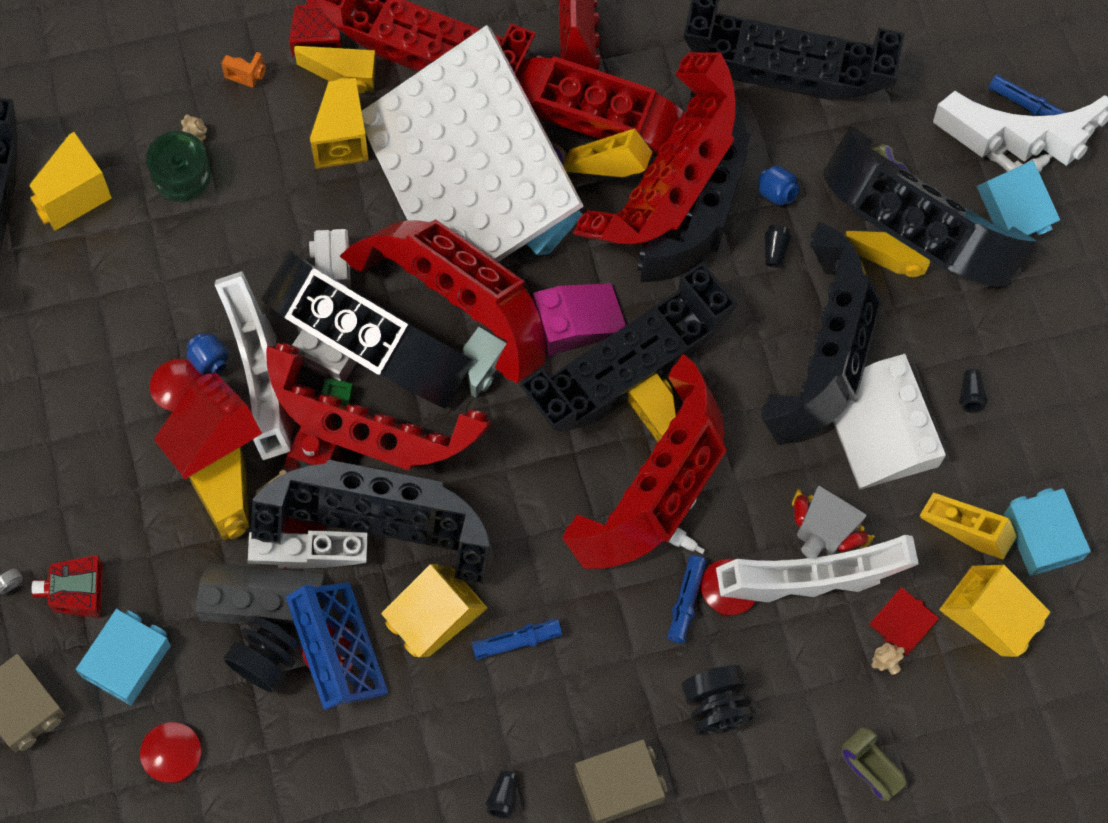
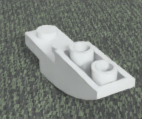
[248,531,367,569]

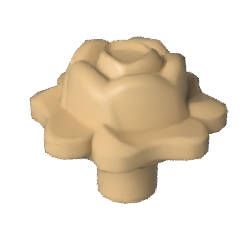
[178,114,207,145]
[871,643,905,675]

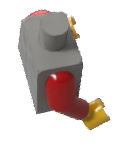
[792,486,875,559]

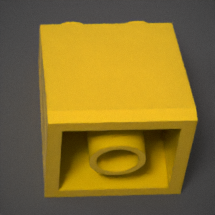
[310,78,369,169]
[30,132,112,231]
[189,447,250,541]
[381,564,488,658]
[939,565,1050,657]

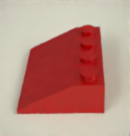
[559,0,600,70]
[154,372,262,479]

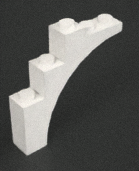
[933,91,1108,166]
[215,271,294,460]
[716,535,919,603]

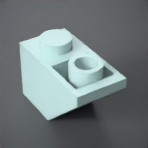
[463,327,506,398]

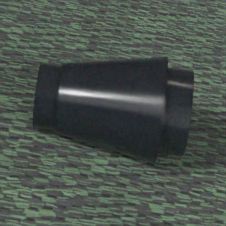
[765,225,792,268]
[959,369,988,413]
[485,771,518,819]

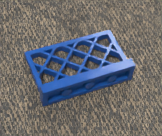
[286,582,388,710]

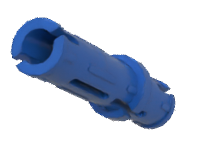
[988,74,1067,116]
[667,555,707,643]
[471,618,562,660]

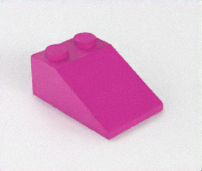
[533,284,626,356]

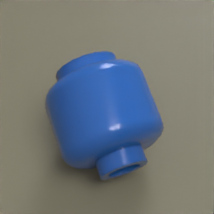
[758,165,800,206]
[186,333,229,375]

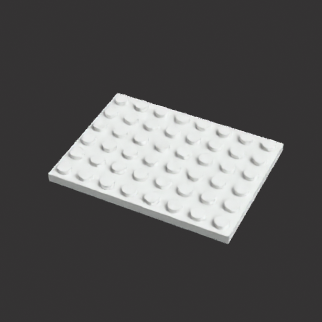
[362,25,583,262]

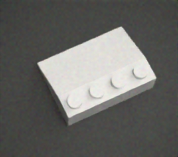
[833,354,946,490]

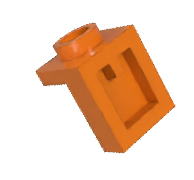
[221,52,266,88]

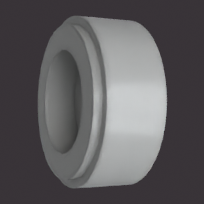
[0,568,23,595]

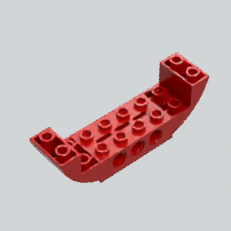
[316,0,536,75]
[573,52,736,244]
[516,56,685,157]
[340,219,546,383]
[266,343,493,470]
[562,354,727,569]

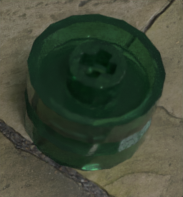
[146,131,211,202]

